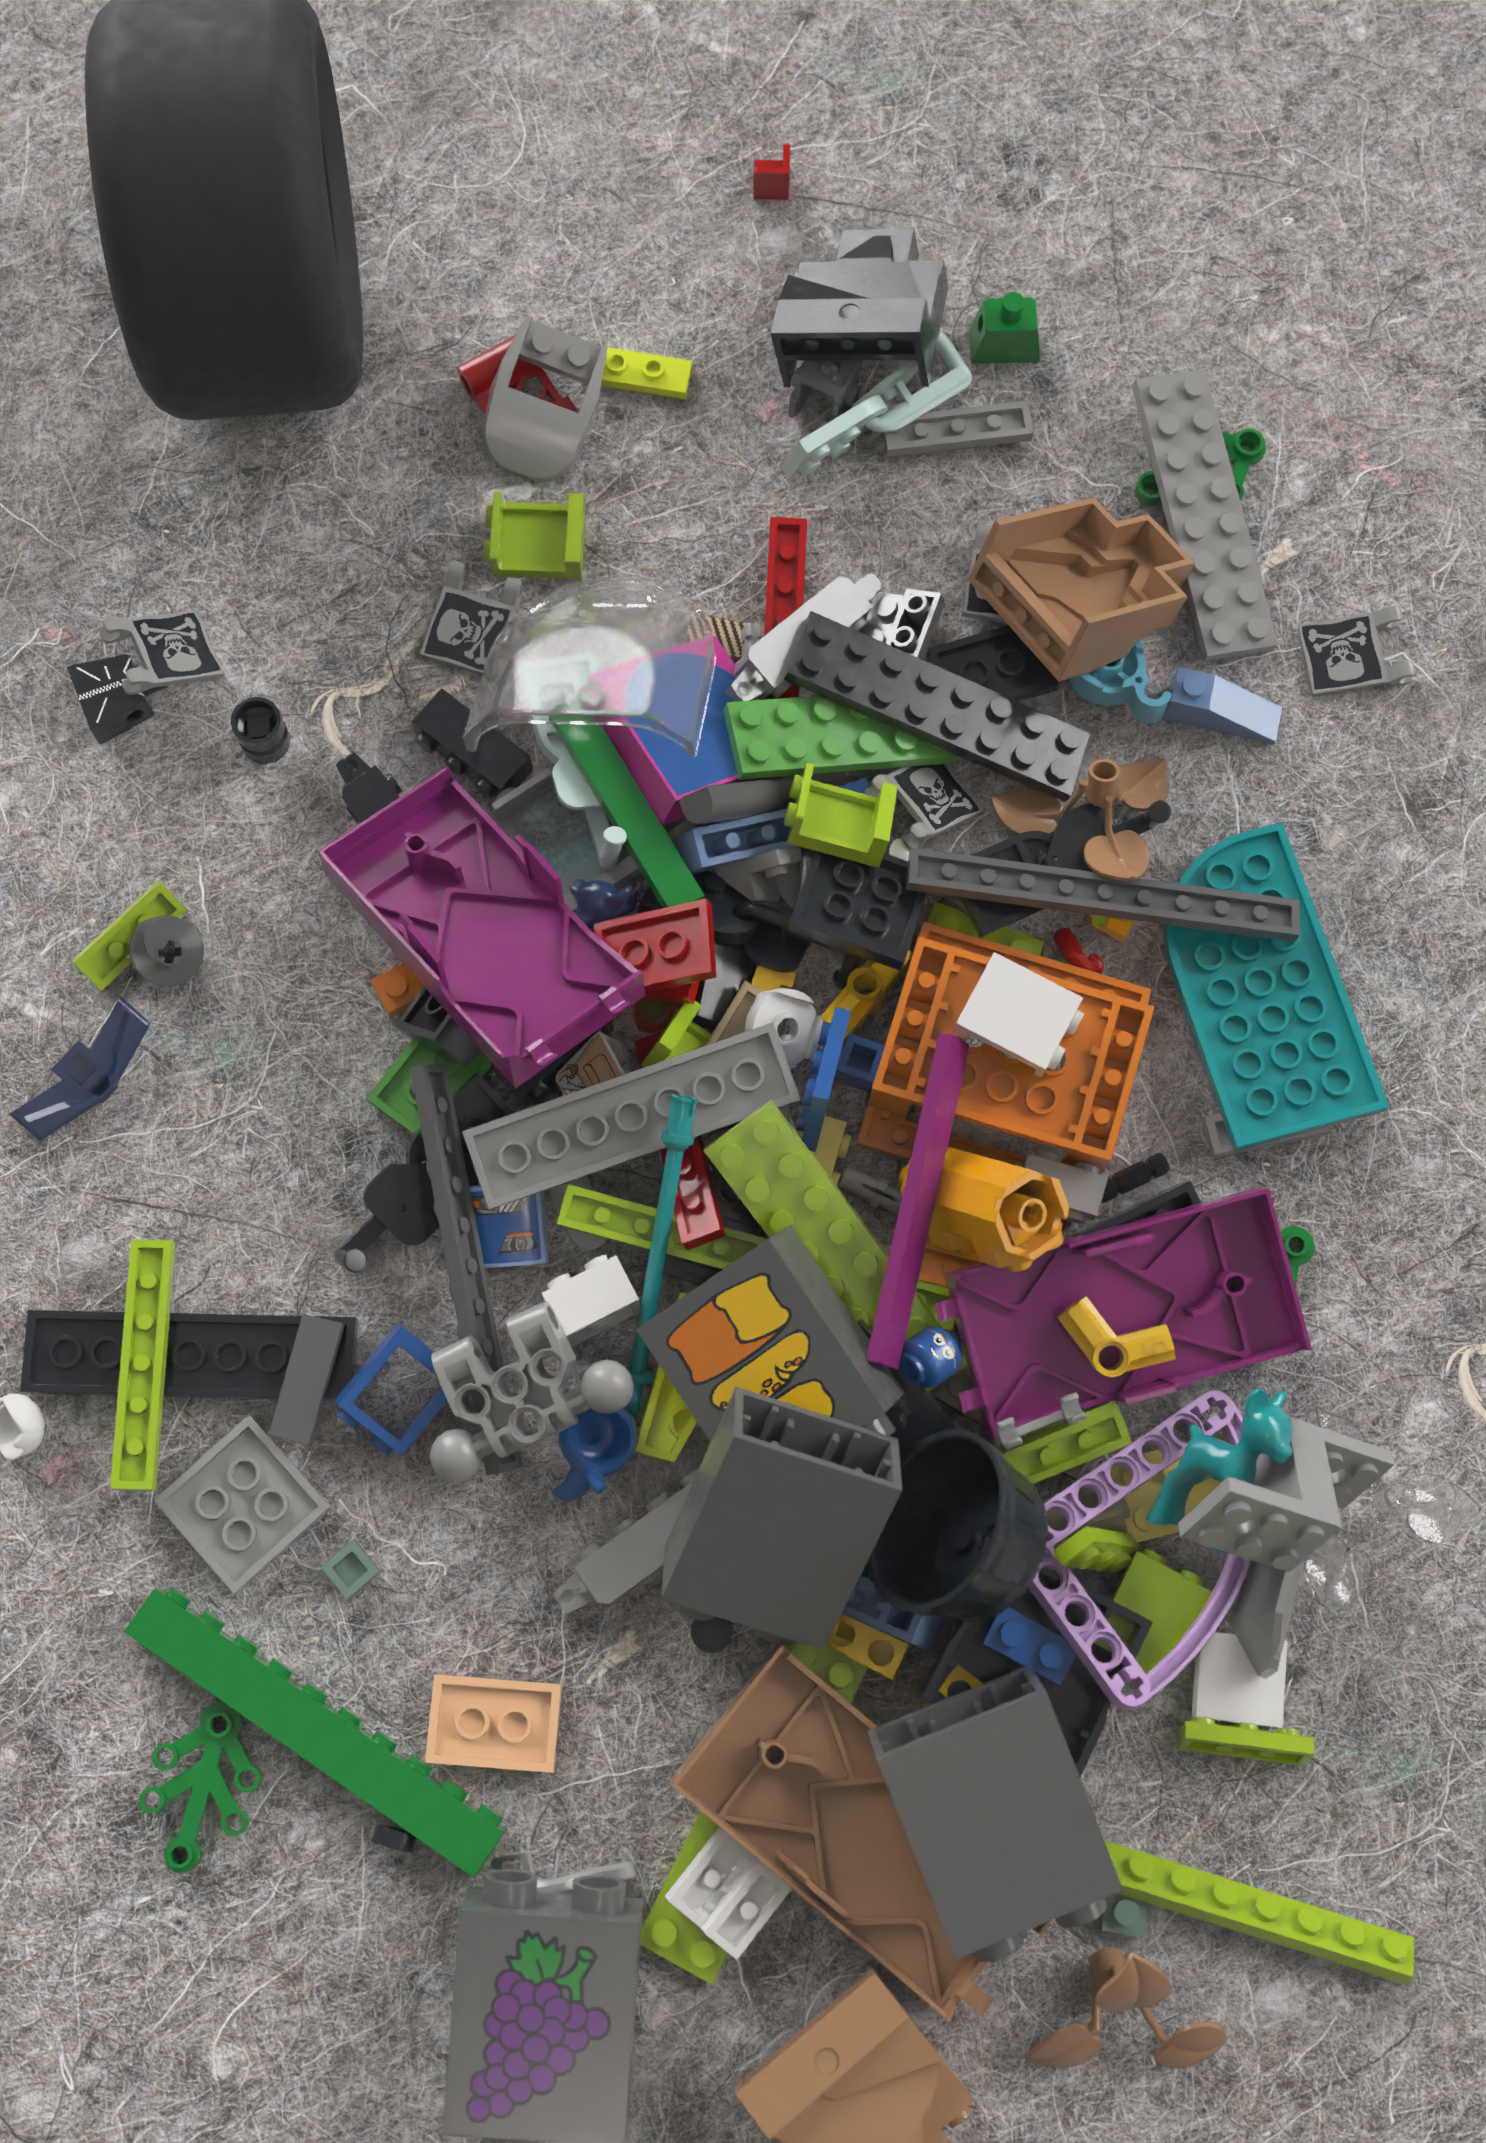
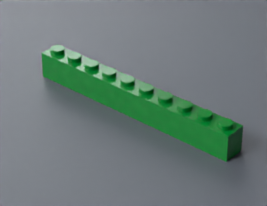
[124,1587,508,1878]

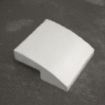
[1191,1632,1287,1728]
[665,1827,792,1960]

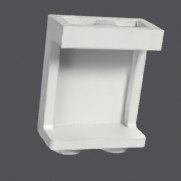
[953,952,1085,1077]

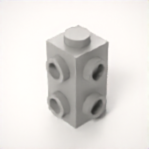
[1015,1150,1108,1224]

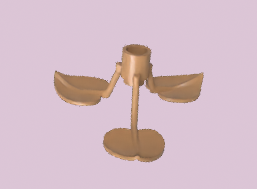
[992,758,1169,881]
[1024,1947,1228,2069]

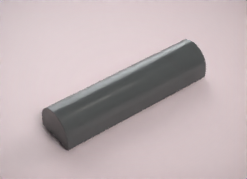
[679,777,795,824]

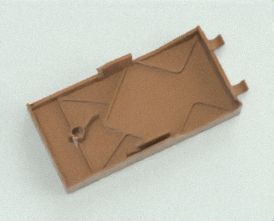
[669,1644,1052,2021]

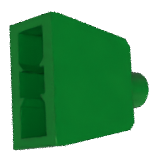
[969,292,1040,364]

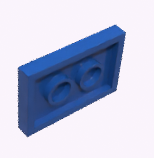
[796,1007,851,1152]

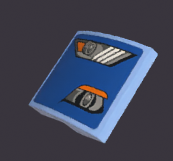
[470,1185,549,1268]

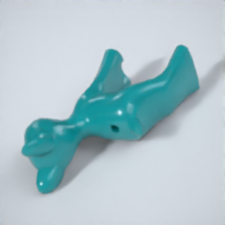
[1145,1388,1293,1553]

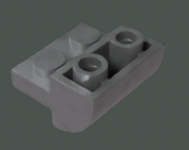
[861,588,945,660]

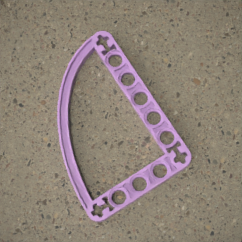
[1028,1390,1251,1711]

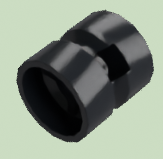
[230,697,291,764]

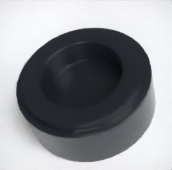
[371,1824,417,1853]

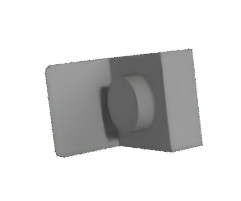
[716,846,803,902]

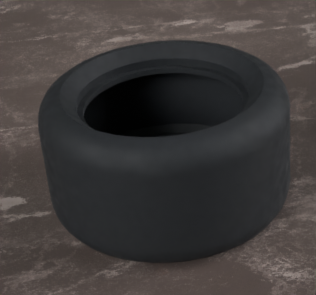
[85,0,363,420]

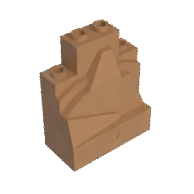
[968,497,1195,681]
[735,1962,974,2143]

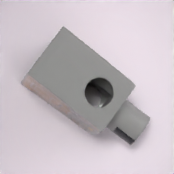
[556,1032,634,1096]

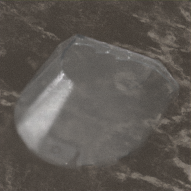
[463,576,716,757]

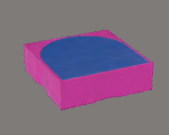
[581,636,783,826]

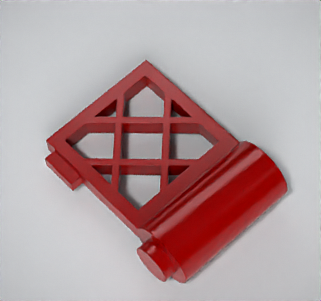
[456,334,579,415]

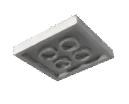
[153,1415,332,1595]

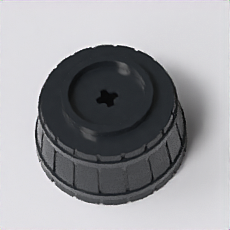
[866,1429,1048,1622]

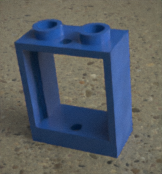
[334,1323,447,1456]

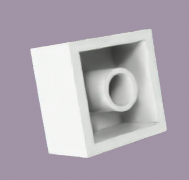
[542,1255,640,1347]

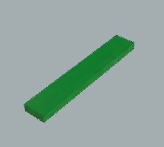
[549,697,705,908]

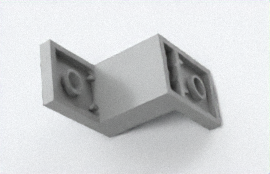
[1178,1416,1394,1572]

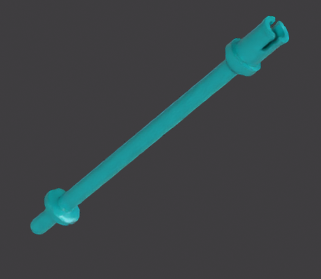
[625,1094,698,1416]

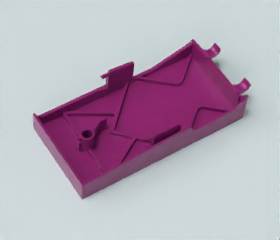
[318,766,645,1089]
[935,1188,1312,1438]

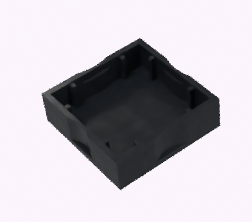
[918,1568,1153,1777]

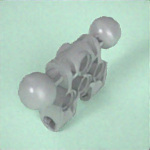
[430,1301,634,1483]

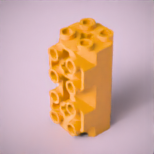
[899,1147,1070,1272]

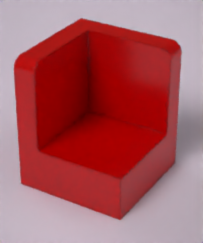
[753,144,790,200]

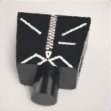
[67,655,168,744]

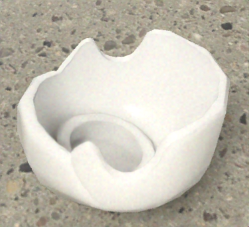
[0,1394,45,1461]

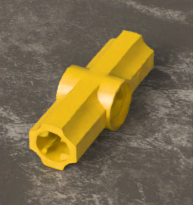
[821,950,913,1046]

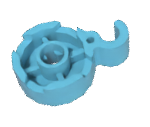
[1068,640,1171,724]

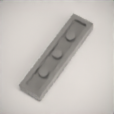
[883,400,1034,457]

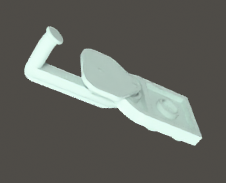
[781,327,972,479]
[518,654,627,869]

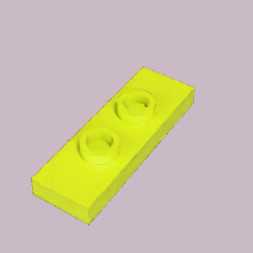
[579,346,693,400]

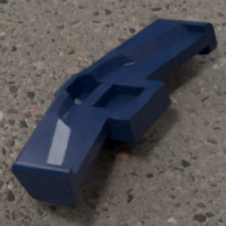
[9,996,151,1141]

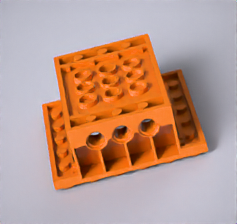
[856,922,1155,1174]

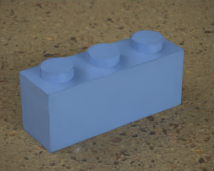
[676,809,801,874]

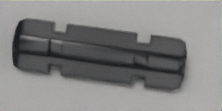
[1101,1153,1170,1203]

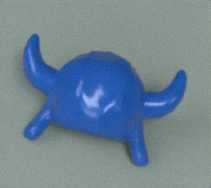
[552,1390,638,1501]

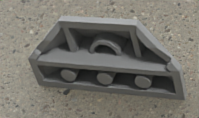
[1228,1560,1305,1679]

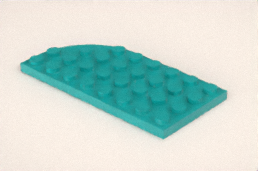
[1164,822,1389,1152]

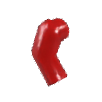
[1053,928,1104,974]

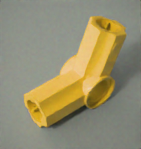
[1057,1295,1176,1377]

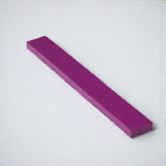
[866,1033,970,1370]

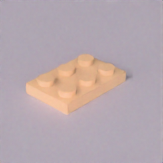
[425,1674,562,1773]

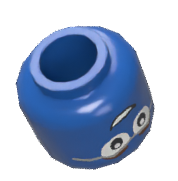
[899,1325,961,1389]

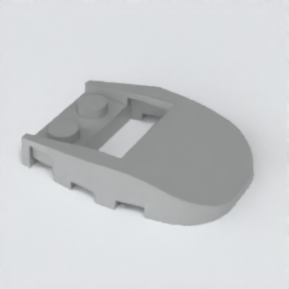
[482,315,608,482]

